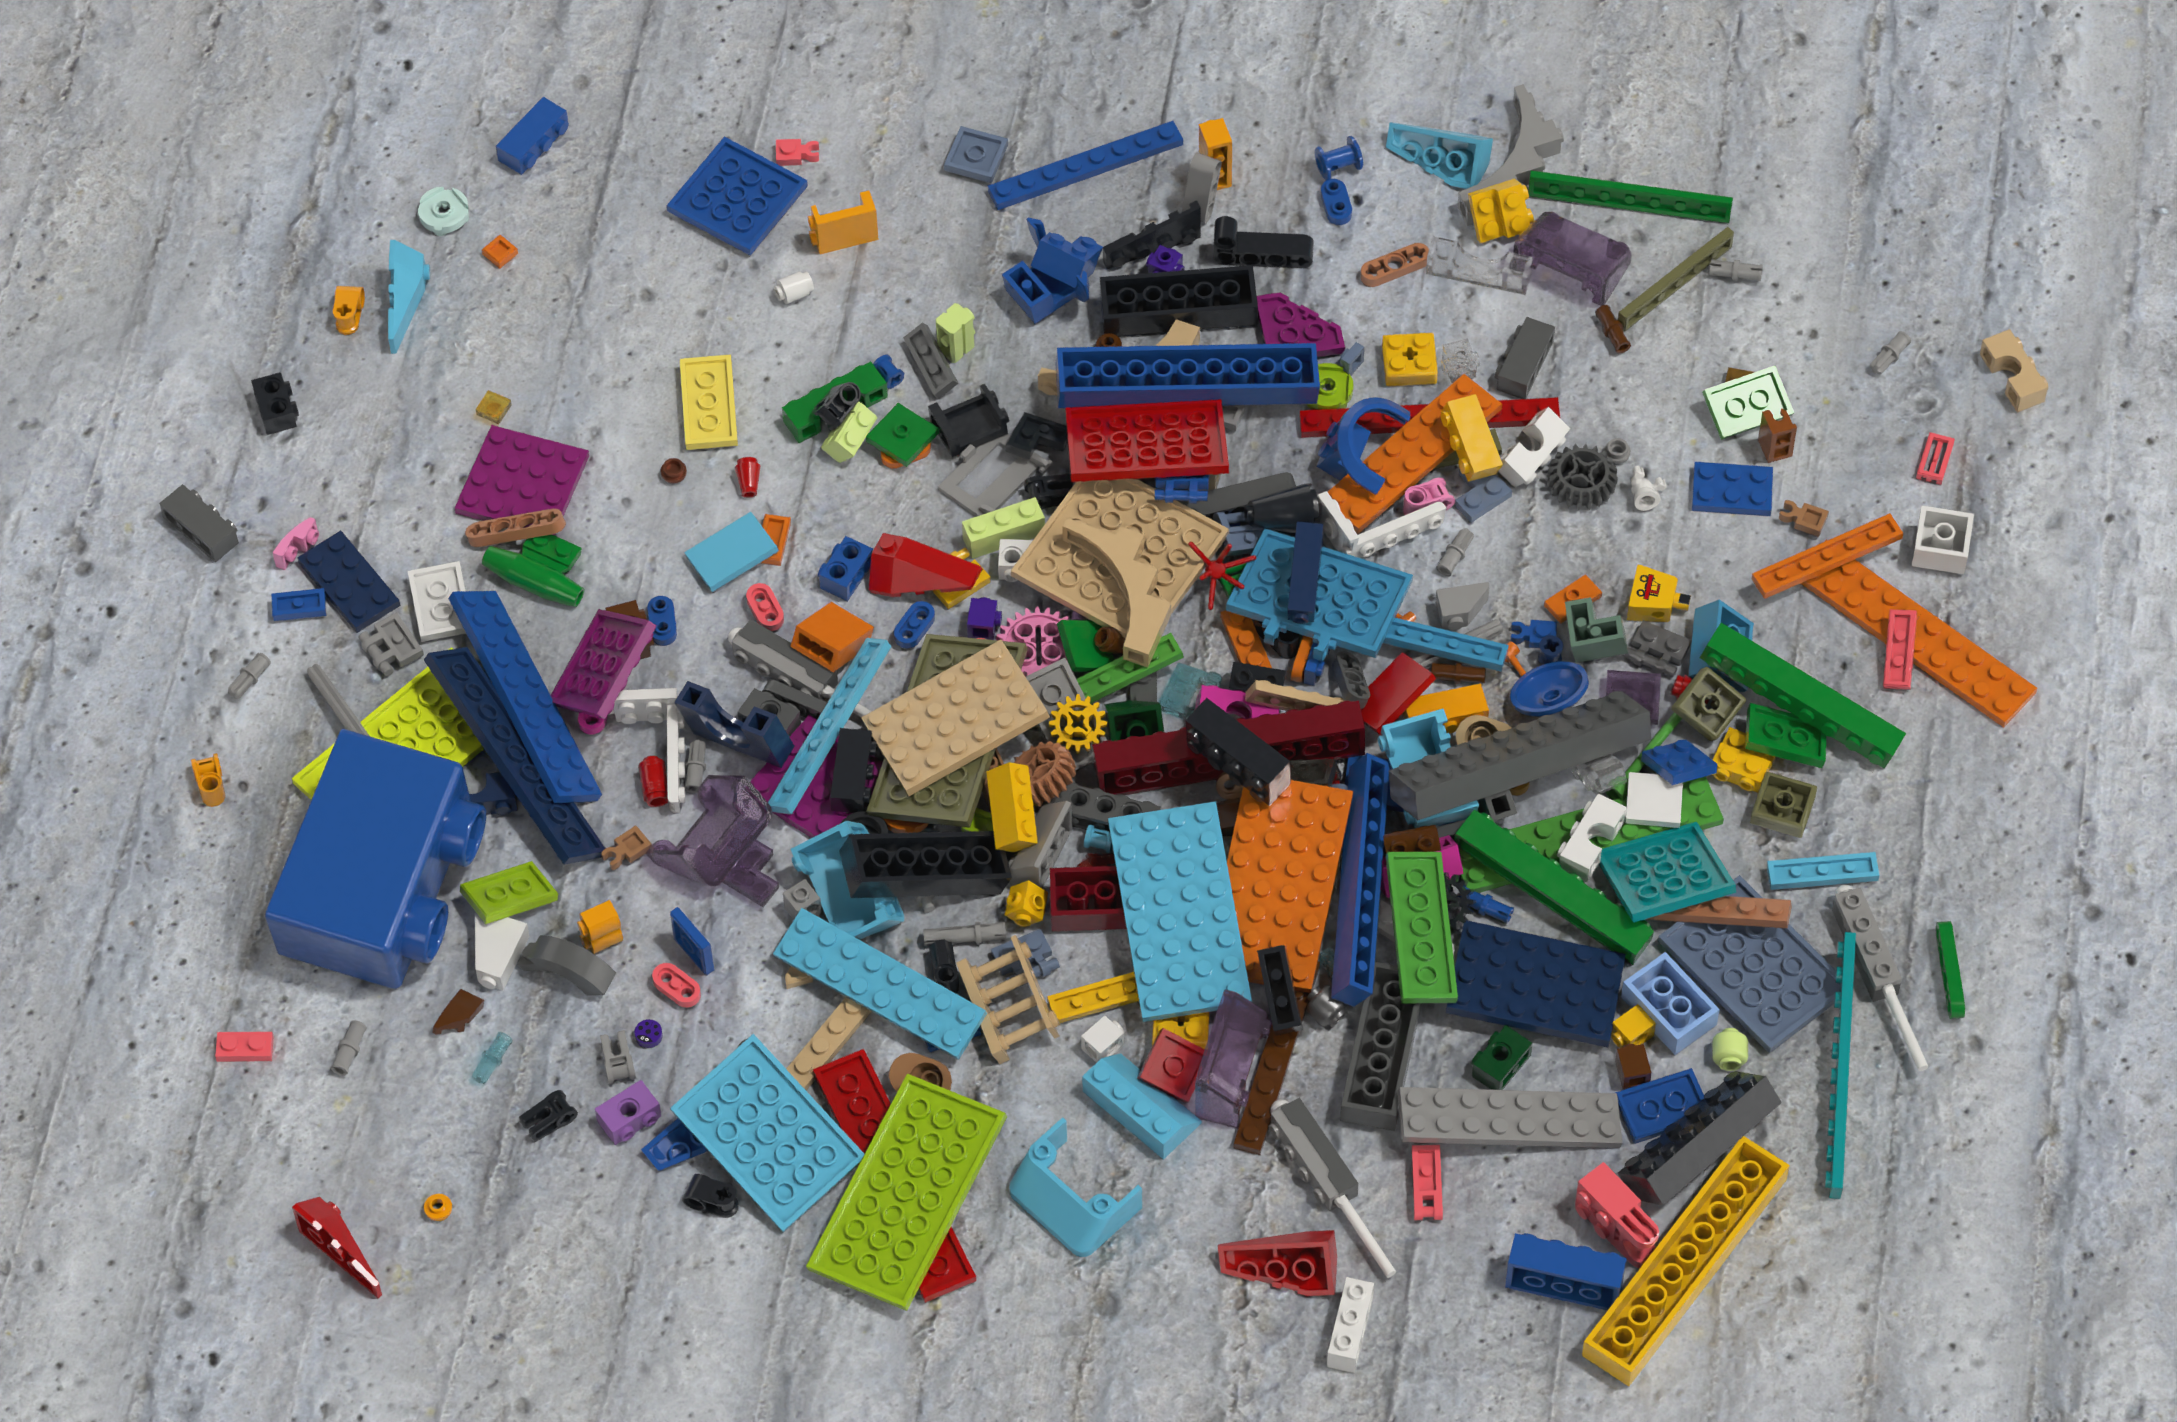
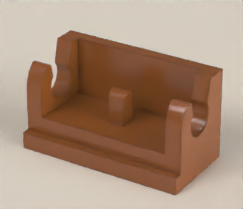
[1758,409,1797,463]

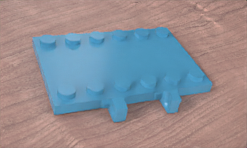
[1226,528,1413,661]

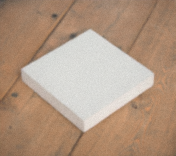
[1625,772,1683,828]

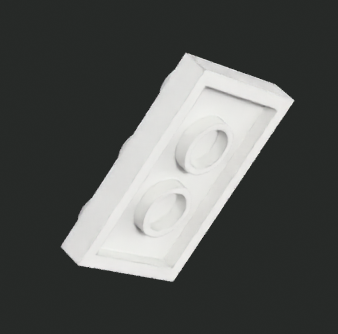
[408,561,466,642]

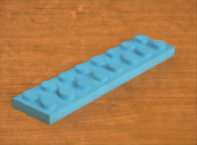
[773,908,987,1060]

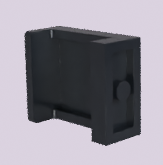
[928,383,1010,457]

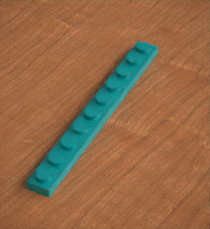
[1825,932,1856,1199]

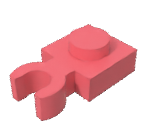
[776,139,819,166]

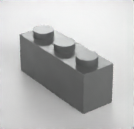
[1494,317,1555,399]
[159,484,239,562]

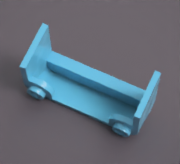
[1009,1117,1142,1257]

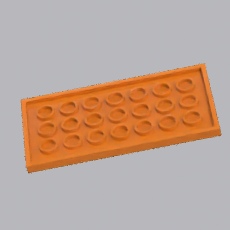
[1227,780,1353,993]

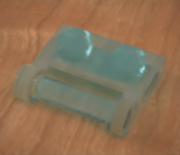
[1160,662,1223,719]

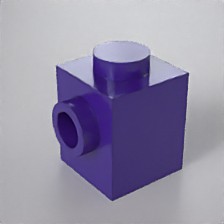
[967,597,1002,640]

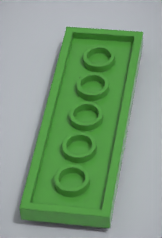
[1386,852,1458,1003]

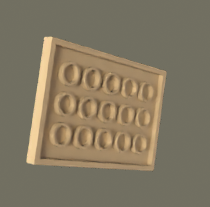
[861,640,1050,796]

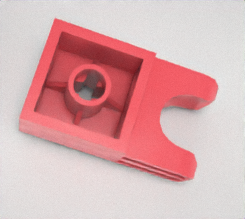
[1575,1162,1659,1268]

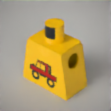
[1627,564,1691,622]

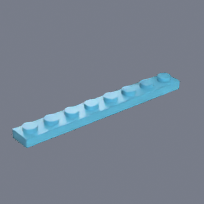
[767,638,892,814]

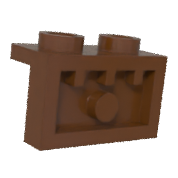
[1383,825,1441,854]

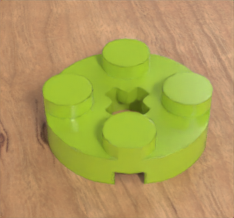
[1306,363,1354,410]

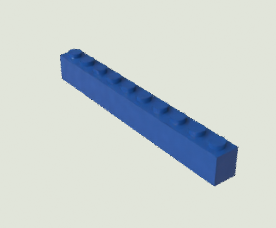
[1331,753,1390,1007]

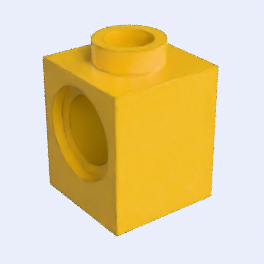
[1611,1004,1656,1048]

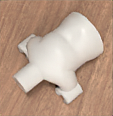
[1631,466,1667,511]

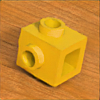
[1005,880,1048,927]

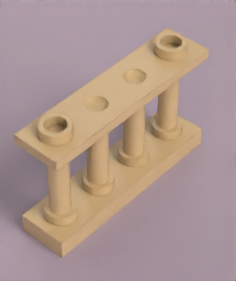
[956,935,1060,1064]

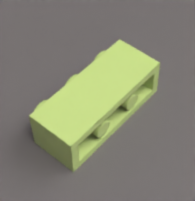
[962,497,1045,559]

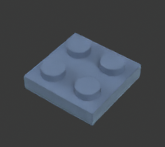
[944,126,1008,183]

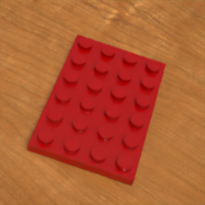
[1065,399,1229,482]

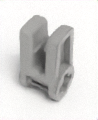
[600,1030,636,1084]

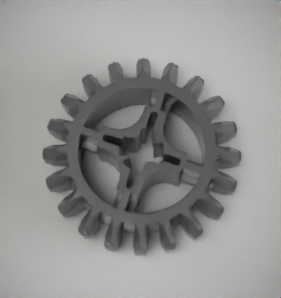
[1547,443,1618,511]

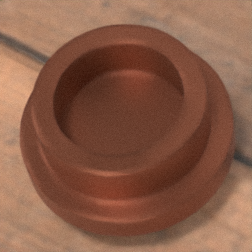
[661,458,687,483]

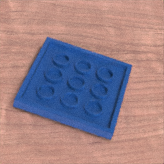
[666,136,808,256]

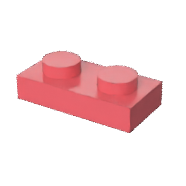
[215,1032,274,1062]

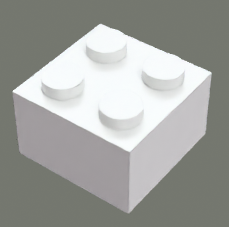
[1912,506,1974,574]

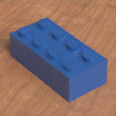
[1505,1233,1627,1311]

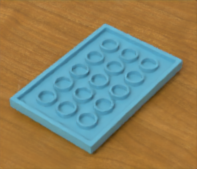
[670,1034,865,1233]

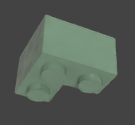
[1565,597,1628,663]

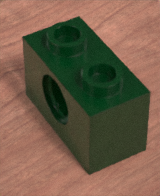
[1471,1025,1533,1090]

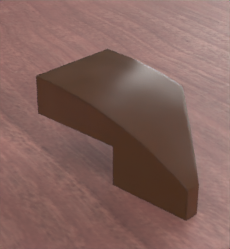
[432,989,484,1034]

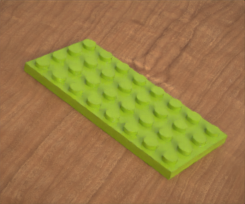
[806,1074,1007,1311]

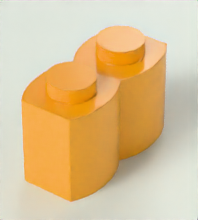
[577,900,623,954]

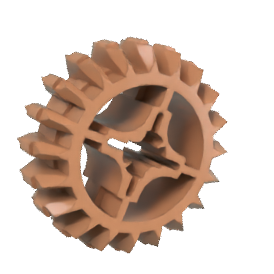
[1014,741,1076,807]

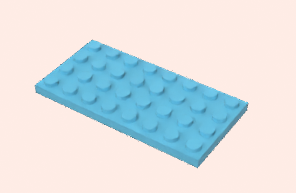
[1108,801,1252,1022]

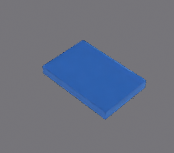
[1615,1068,1704,1144]

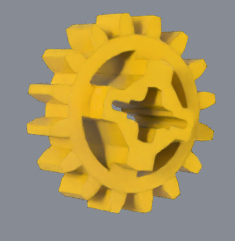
[1049,694,1107,754]

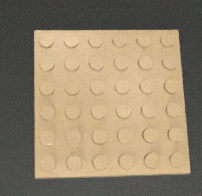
[1011,479,1229,639]

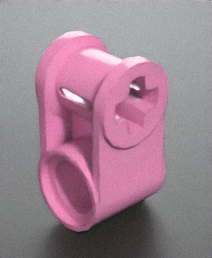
[1403,477,1455,515]

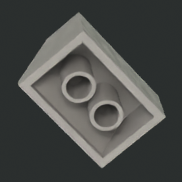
[1008,801,1072,889]

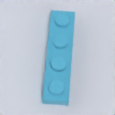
[1766,852,1880,890]

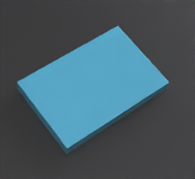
[684,512,779,592]

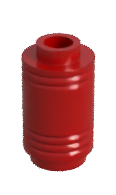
[638,756,668,807]

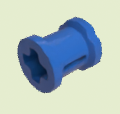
[873,354,905,389]

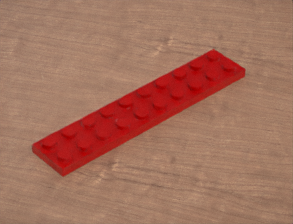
[813,1049,977,1303]

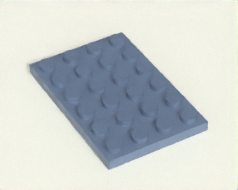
[1658,875,1840,1054]

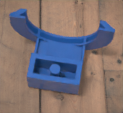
[1002,217,1089,324]
[1316,397,1410,495]

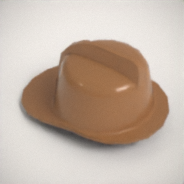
[889,1053,952,1092]

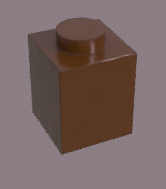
[1615,1044,1652,1090]

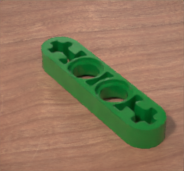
[1935,921,1965,1019]

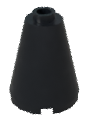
[1244,483,1319,534]

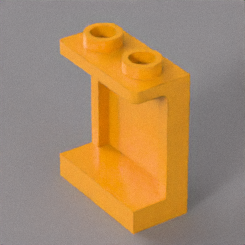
[807,190,879,254]

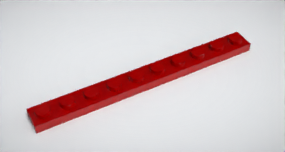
[1299,397,1560,438]

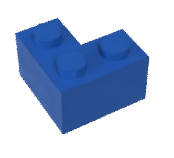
[1031,232,1103,288]

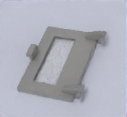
[938,434,1053,517]

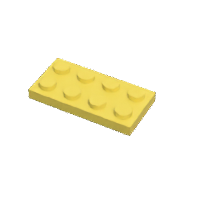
[680,354,738,450]

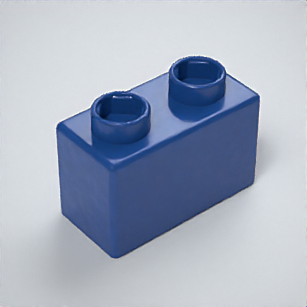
[265,729,486,989]

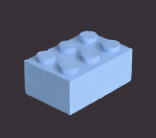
[1621,952,1720,1055]

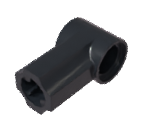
[929,939,959,994]

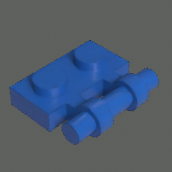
[1155,475,1210,504]

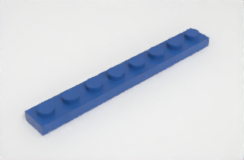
[988,121,1183,210]

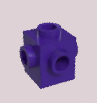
[1146,245,1185,273]

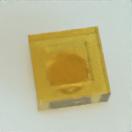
[475,390,512,424]

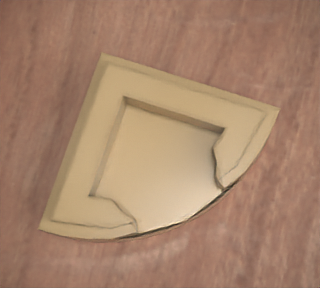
[785,966,813,989]

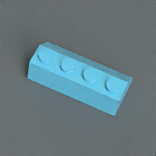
[1082,1053,1202,1160]

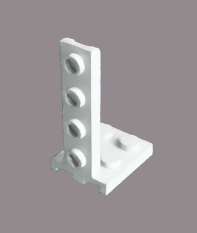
[1314,491,1447,558]
[614,688,685,813]

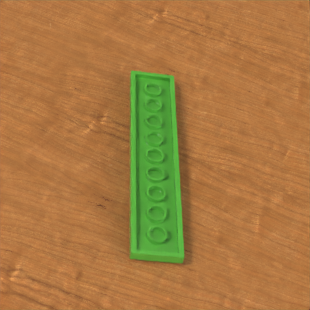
[1458,776,1724,893]

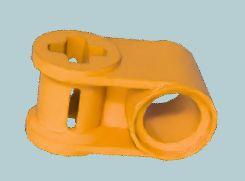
[333,286,365,335]
[191,753,226,807]

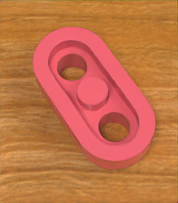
[746,583,784,631]
[652,963,701,1008]

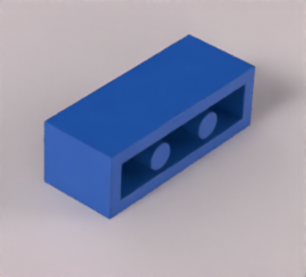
[496,97,569,175]

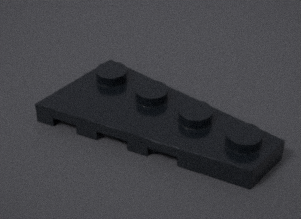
[1102,200,1201,269]

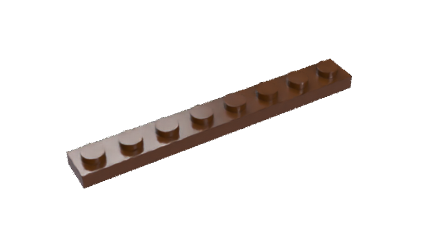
[1234,961,1320,1155]

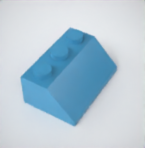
[1689,599,1754,692]

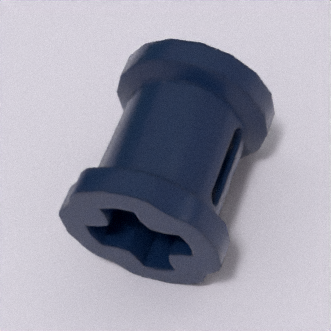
[1538,635,1563,665]

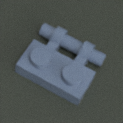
[991,929,1060,986]

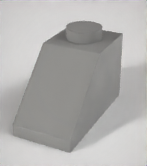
[1435,582,1489,630]

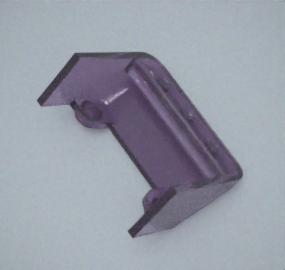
[1195,989,1272,1129]

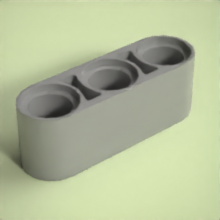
[1182,152,1221,223]

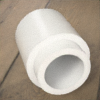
[774,271,814,304]

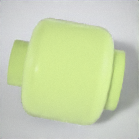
[1712,1028,1748,1071]

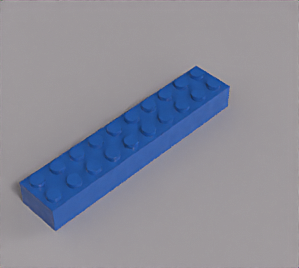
[1055,343,1320,408]

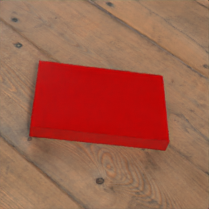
[1361,652,1436,735]

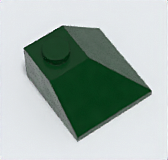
[1104,700,1164,741]

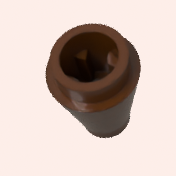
[1094,627,1126,656]

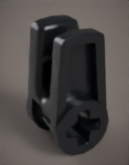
[1024,474,1073,510]
[519,1090,578,1142]

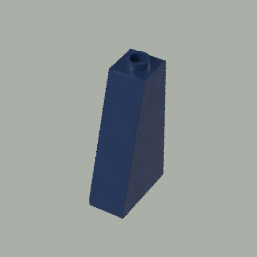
[1288,522,1323,624]

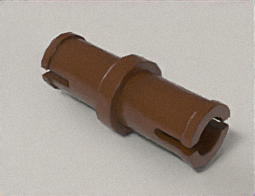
[1595,305,1631,353]
[1431,662,1486,684]

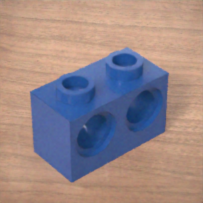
[818,536,873,602]

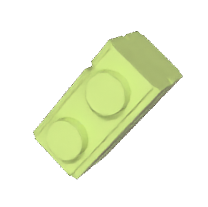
[935,303,975,363]
[821,402,877,463]

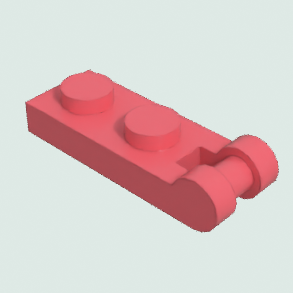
[1412,1145,1443,1220]

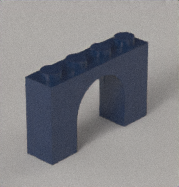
[674,681,795,768]

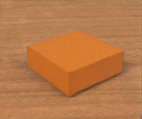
[482,235,518,269]

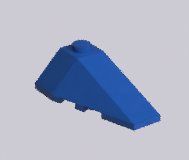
[641,1118,708,1171]

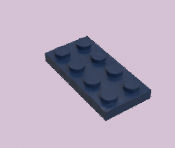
[297,530,401,633]

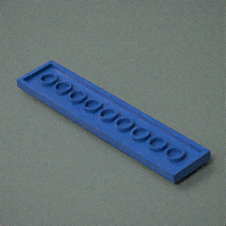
[448,591,602,803]

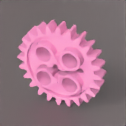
[996,607,1069,677]

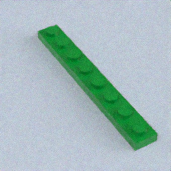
[1528,170,1733,223]

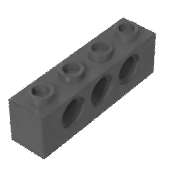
[1049,782,1161,832]

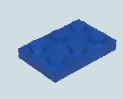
[1692,462,1773,516]

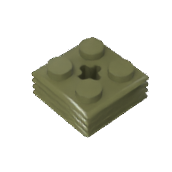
[1671,667,1746,741]
[1750,772,1817,838]

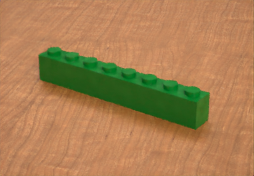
[1699,623,1906,769]
[1454,809,1654,965]

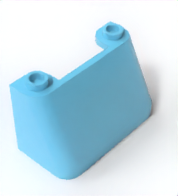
[1377,709,1479,828]
[791,821,905,940]

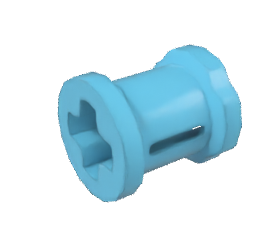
[1084,825,1113,854]

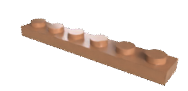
[1646,896,1792,928]

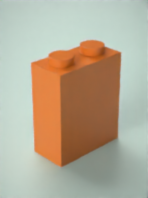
[790,602,874,672]

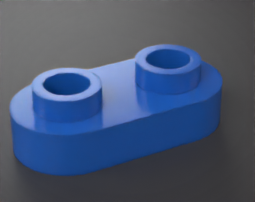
[1321,179,1352,225]
[647,596,677,646]
[894,601,935,649]

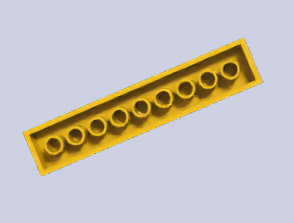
[1582,1136,1790,1387]

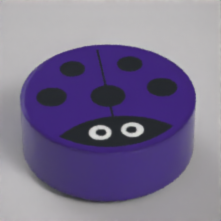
[634,1019,663,1048]

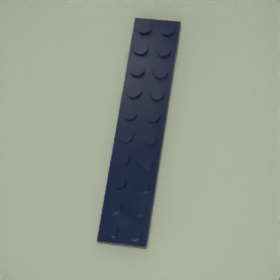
[424,647,606,865]

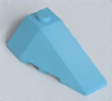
[1386,122,1493,189]
[388,240,430,354]

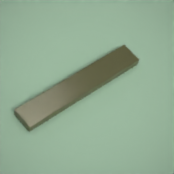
[1618,227,1734,332]

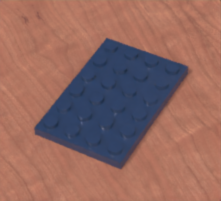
[1445,920,1626,1048]

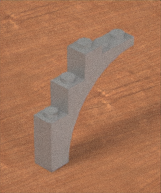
[1458,84,1564,226]

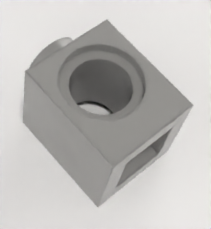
[783,879,822,920]

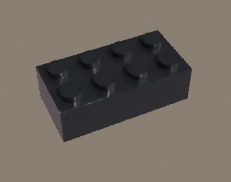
[1185,698,1291,806]

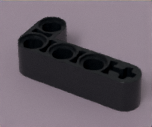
[1213,216,1314,268]

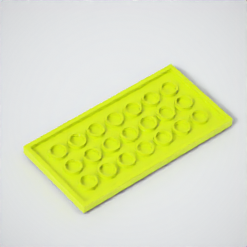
[292,647,484,800]

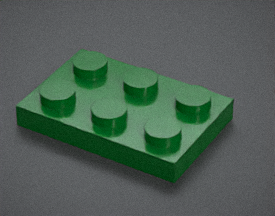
[1745,703,1827,768]

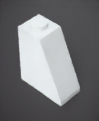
[475,912,530,991]

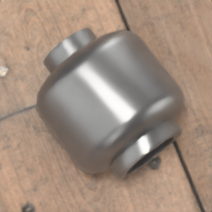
[1306,986,1348,1027]

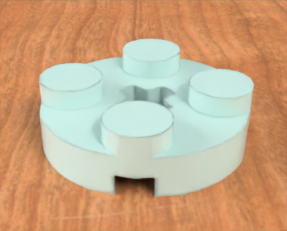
[418,187,469,236]

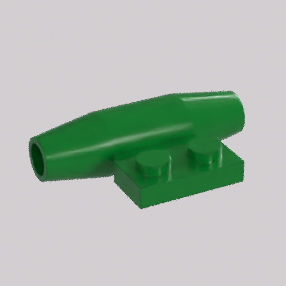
[482,534,585,607]

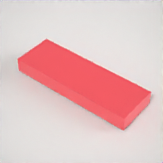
[1883,609,1917,690]

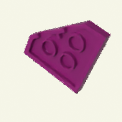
[1257,292,1345,357]

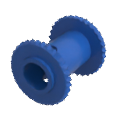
[1314,136,1363,180]

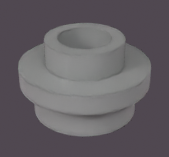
[1604,438,1631,463]

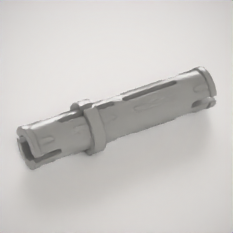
[923,922,1006,946]

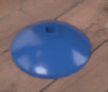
[1510,661,1589,717]

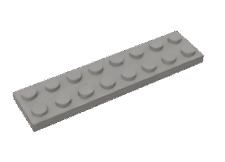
[1398,1087,1622,1148]

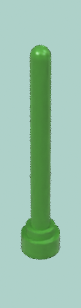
[1605,712,1682,800]

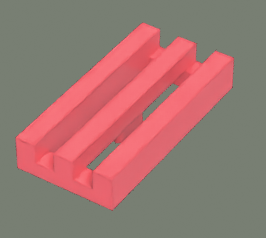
[1916,432,1955,485]

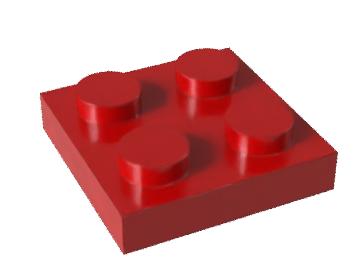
[1138,1028,1212,1103]

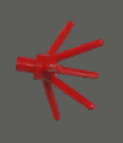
[1188,542,1256,610]

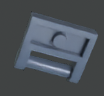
[1213,512,1273,556]

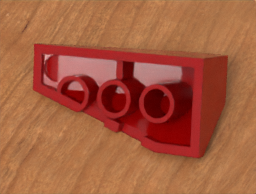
[869,533,983,597]
[292,1197,382,1299]
[1218,1230,1337,1296]

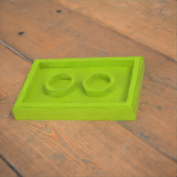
[460,861,558,924]

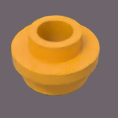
[424,1194,452,1221]

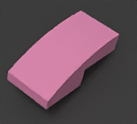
[273,517,319,570]

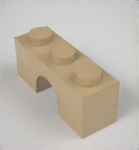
[1980,329,2048,413]

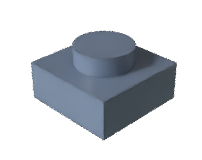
[1340,342,1364,376]

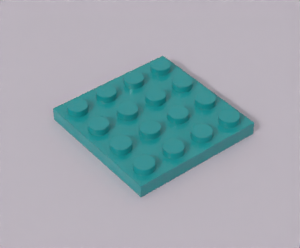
[1599,822,1736,922]

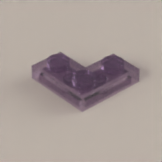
[1606,670,1661,725]
[719,837,779,907]

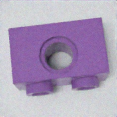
[595,1080,661,1145]

